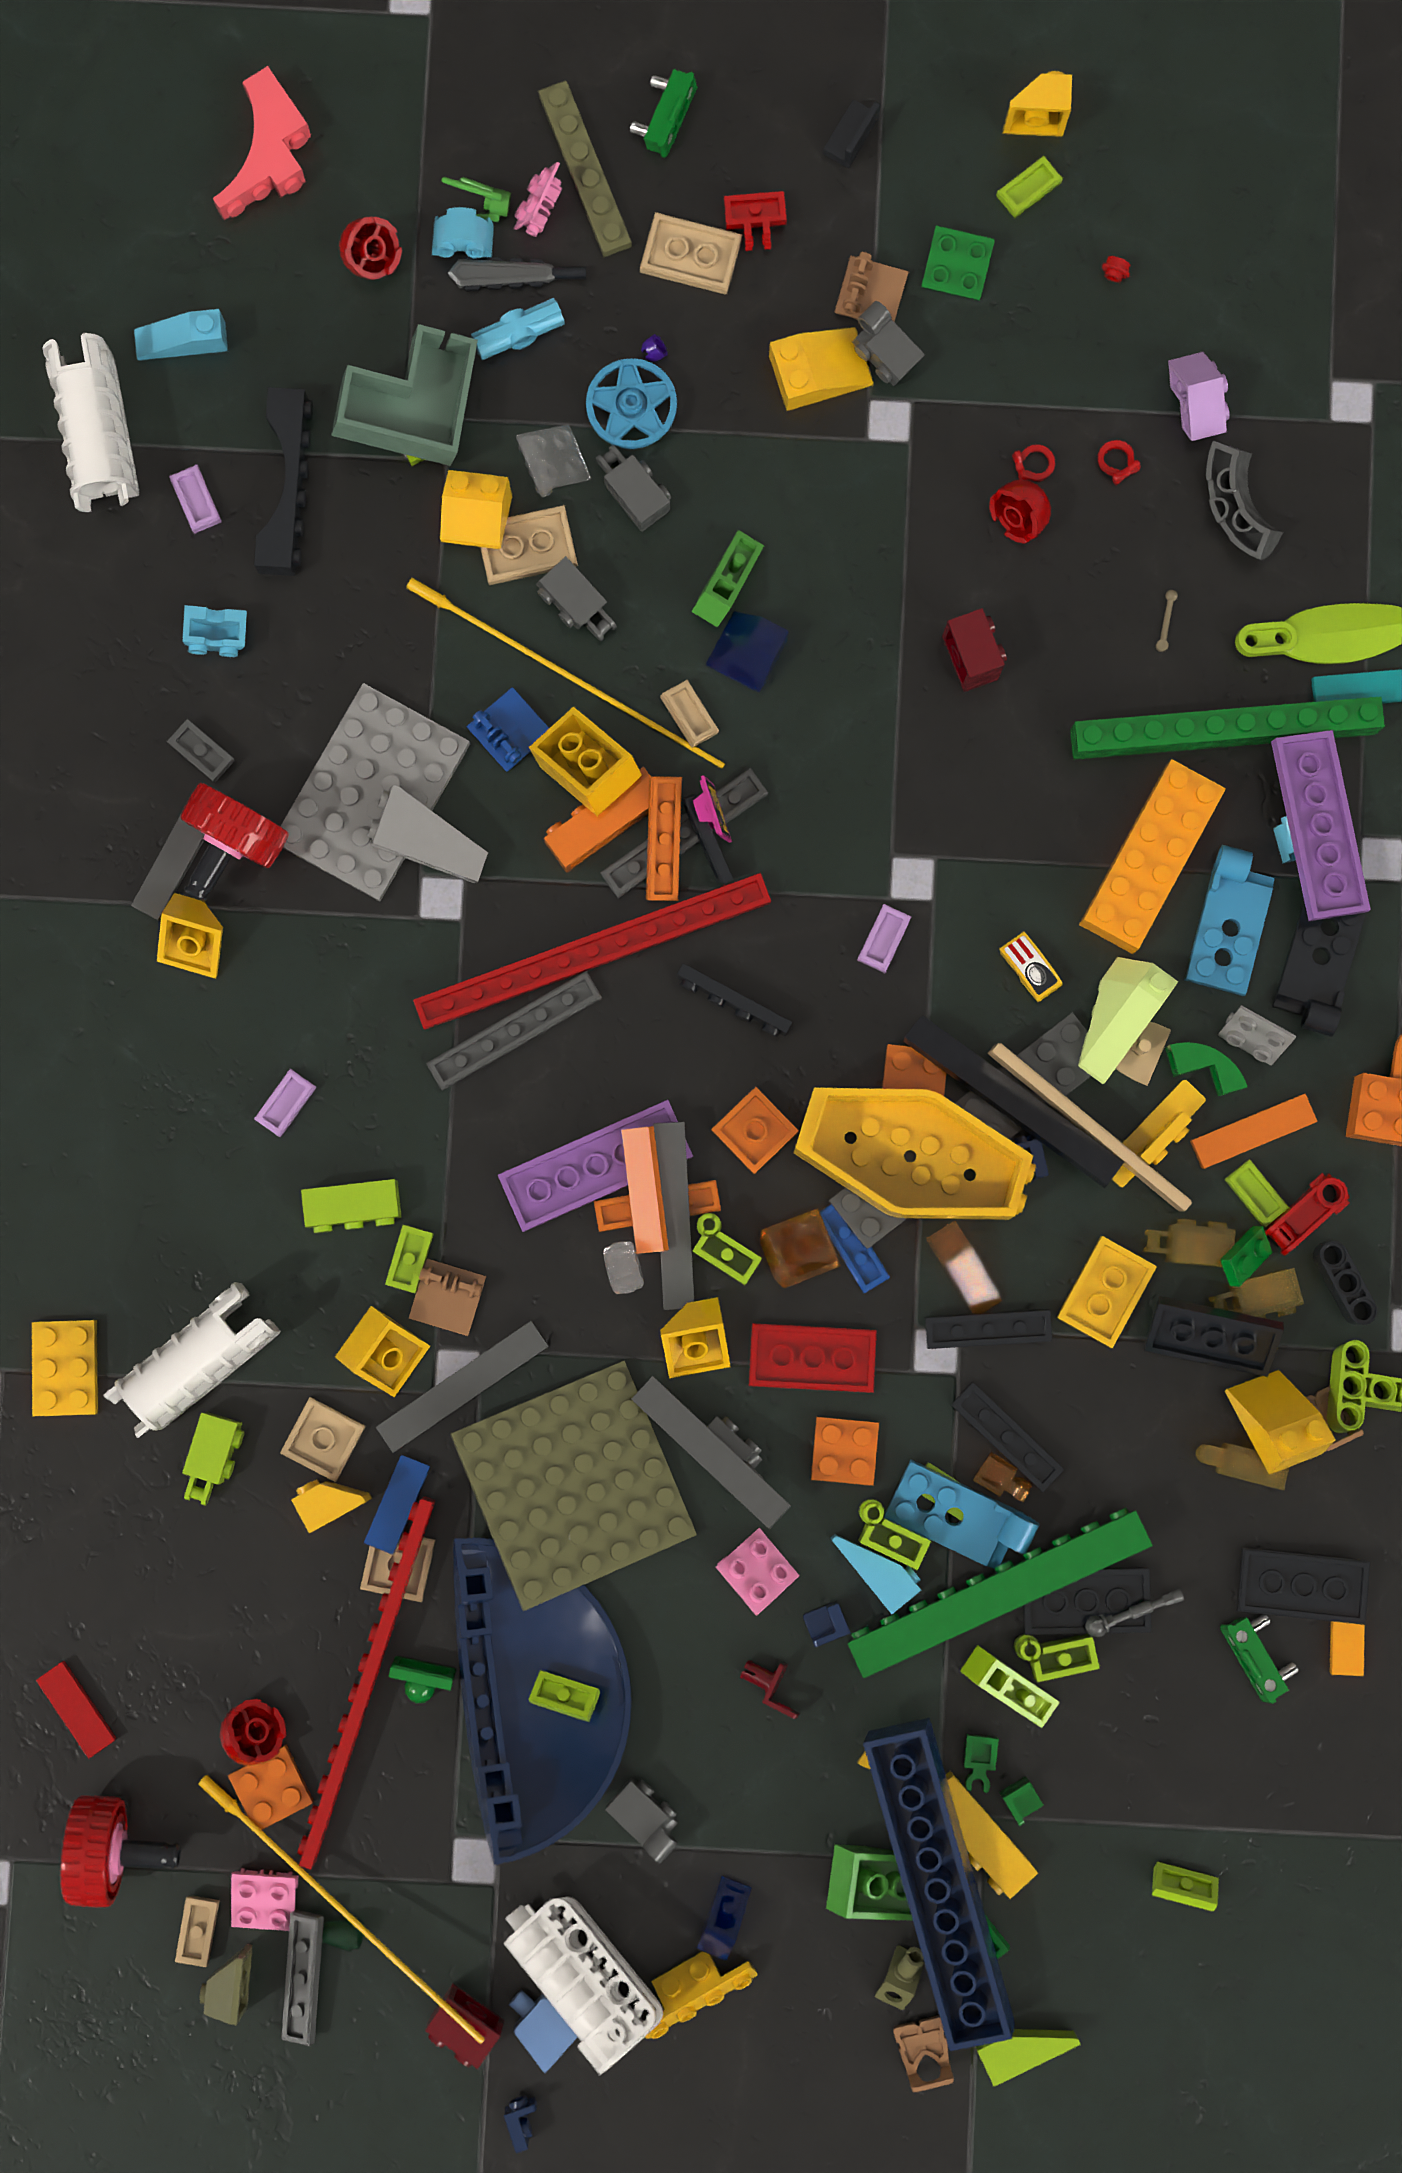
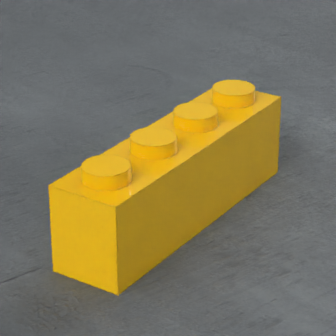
[946,1771,1038,1899]

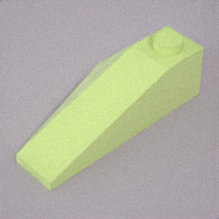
[1078,957,1178,1084]

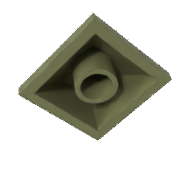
[200,1944,253,2025]

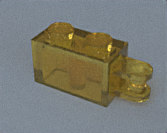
[1144,1219,1236,1267]
[1209,1268,1304,1318]
[1196,1443,1289,1490]

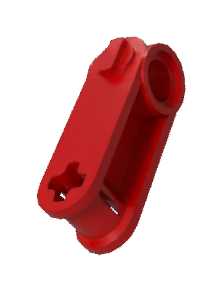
[1264,1173,1350,1256]

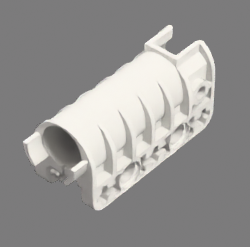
[43,333,139,512]
[104,1282,281,1438]
[504,1897,663,2075]

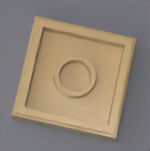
[280,1397,366,1482]
[360,1532,436,1602]

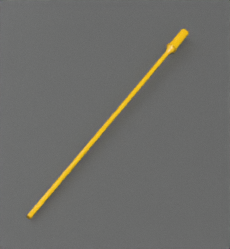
[407,578,725,769]
[198,1775,485,2044]

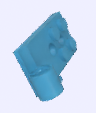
[1184,845,1275,996]
[884,1459,1040,1569]

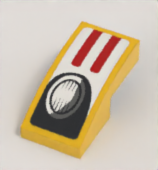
[999,932,1063,1002]

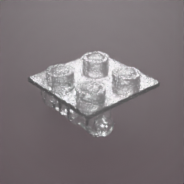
[516,424,591,497]

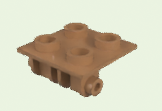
[835,252,909,322]
[409,1259,486,1336]

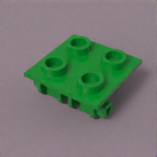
[922,225,995,300]

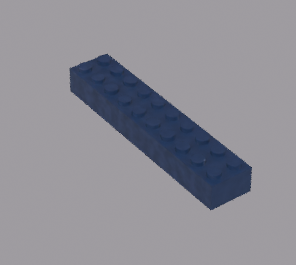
[863,1718,1015,2051]

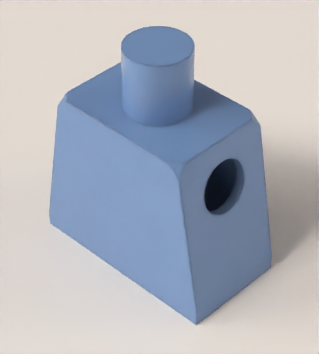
[509,1990,577,2073]

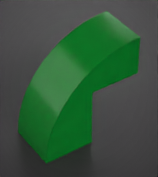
[1165,1042,1247,1097]

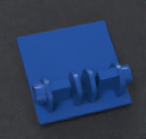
[466,687,549,772]

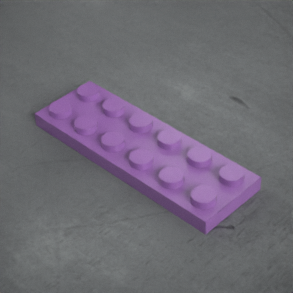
[1271,730,1371,921]
[498,1100,693,1232]

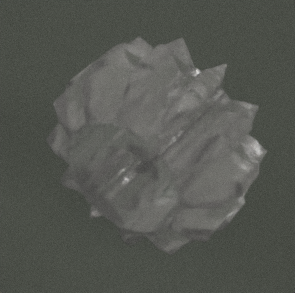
[603,1241,644,1294]

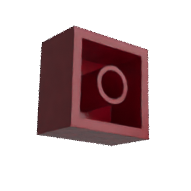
[942,608,1007,692]
[425,1983,505,2069]

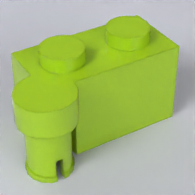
[692,1213,762,1286]
[858,1499,931,1570]
[1014,1634,1100,1682]

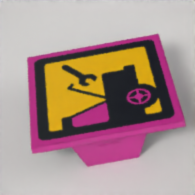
[693,775,732,843]

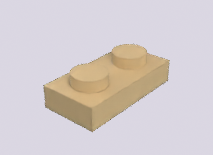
[175,1895,220,1967]

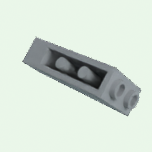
[367,785,488,883]

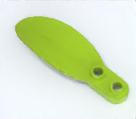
[1235,603,1402,664]

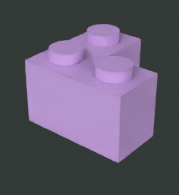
[1168,352,1230,441]

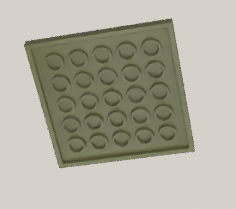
[450,1361,697,1611]

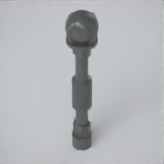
[1086,1589,1184,1637]

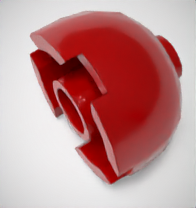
[339,216,402,280]
[989,479,1051,543]
[220,1699,286,1766]

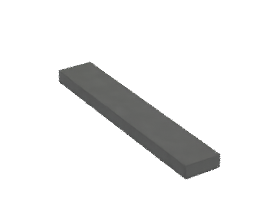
[600,768,768,899]
[426,971,602,1091]
[653,1121,694,1310]
[376,1321,549,1453]
[632,1376,791,1529]

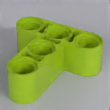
[1327,1340,1402,1433]

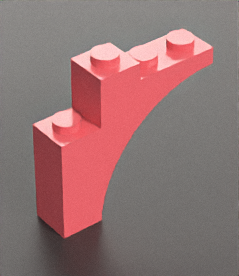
[213,66,311,220]

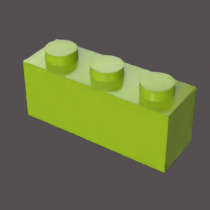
[301,1179,402,1233]

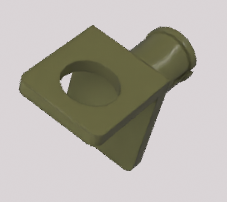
[875,1946,925,2010]

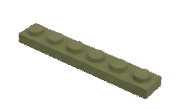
[538,81,632,257]

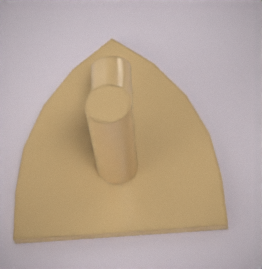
[1116,1022,1171,1086]

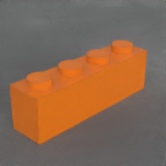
[544,766,650,872]

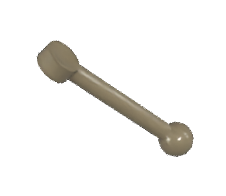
[1156,590,1178,652]

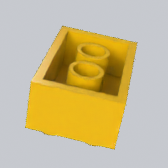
[529,706,642,816]

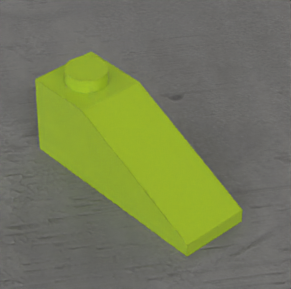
[960,1645,1060,1728]
[975,2029,1081,2087]

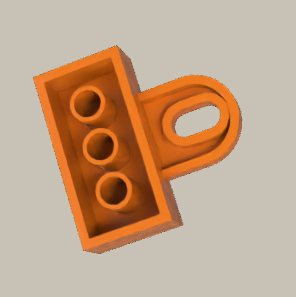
[1346,1034,1402,1146]

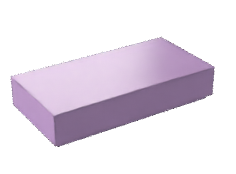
[169,465,222,534]
[858,904,911,973]
[254,1069,317,1138]

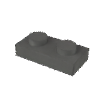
[167,719,235,783]

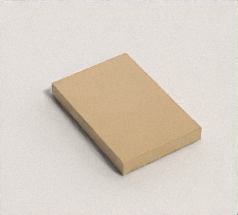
[640,212,742,295]
[481,505,578,585]

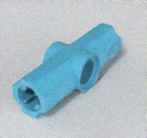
[471,298,565,360]

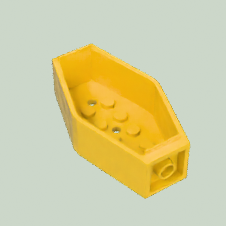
[794,1088,1036,1220]

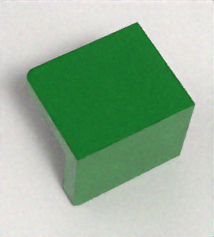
[999,1776,1044,1826]

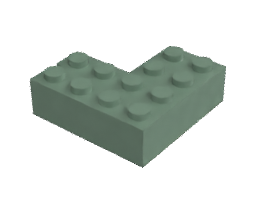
[331,324,478,466]

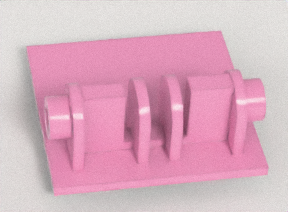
[514,162,562,237]
[716,1528,799,1616]
[231,1868,299,1931]

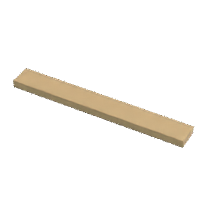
[987,1043,1192,1211]

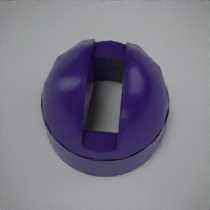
[641,334,668,362]

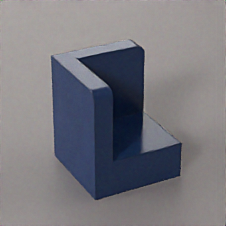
[803,1601,850,1647]

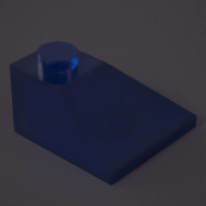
[706,611,789,693]

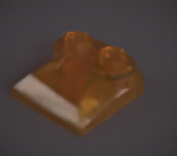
[760,1208,841,1288]

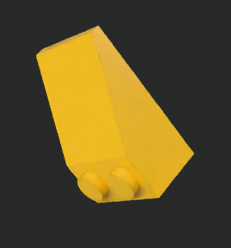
[769,327,873,411]
[1225,1370,1335,1475]

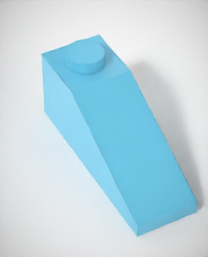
[134,309,228,360]
[830,1534,921,1614]

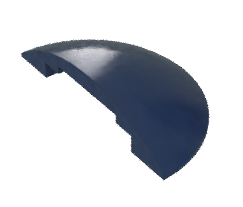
[453,1538,631,1865]

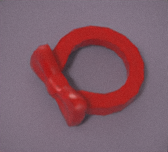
[1098,440,1141,485]
[1012,445,1055,482]

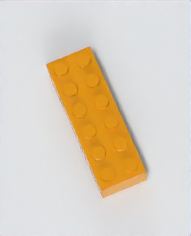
[1079,759,1226,954]

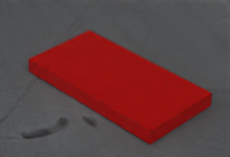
[749,1323,877,1393]

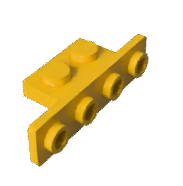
[1112,1080,1206,1187]
[645,1949,758,2039]

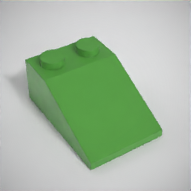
[826,1844,913,1921]

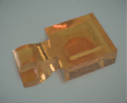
[973,1452,1032,1502]

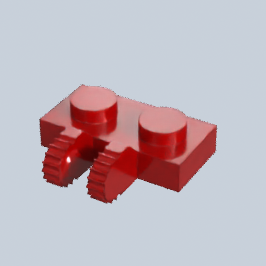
[724,191,786,251]

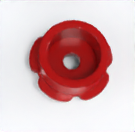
[1101,256,1131,282]

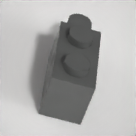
[595,445,671,532]
[536,556,617,641]

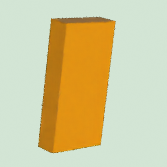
[1330,1621,1365,1676]

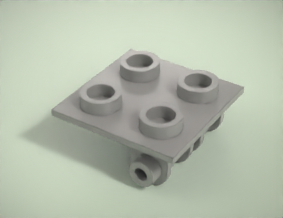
[1217,1006,1296,1066]

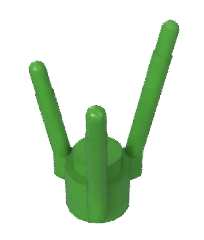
[442,177,511,222]

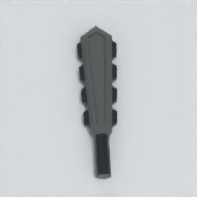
[448,256,586,291]

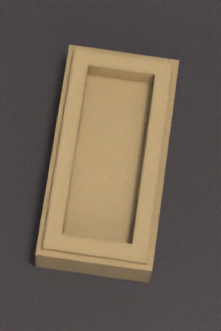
[660,680,719,748]

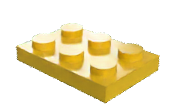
[1056,1236,1157,1348]
[32,1320,98,1416]

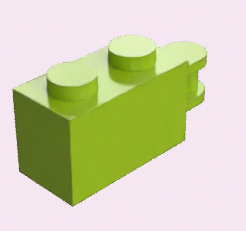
[182,1412,244,1506]

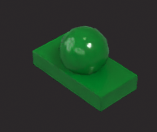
[389,1656,457,1703]

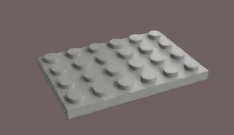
[280,683,470,902]

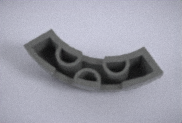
[1206,441,1283,560]

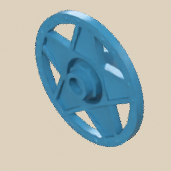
[586,359,677,449]

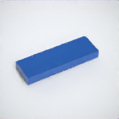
[815,1204,890,1293]
[364,1455,431,1555]

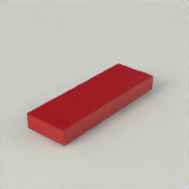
[36,1661,117,1759]

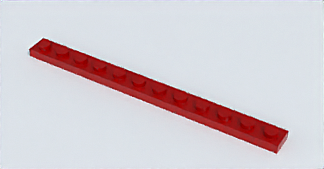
[413,873,771,1030]
[297,1496,436,1869]

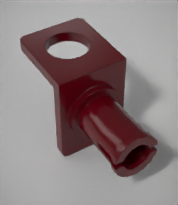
[740,1660,800,1719]

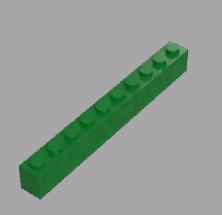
[1070,696,1385,760]
[847,1507,1153,1679]

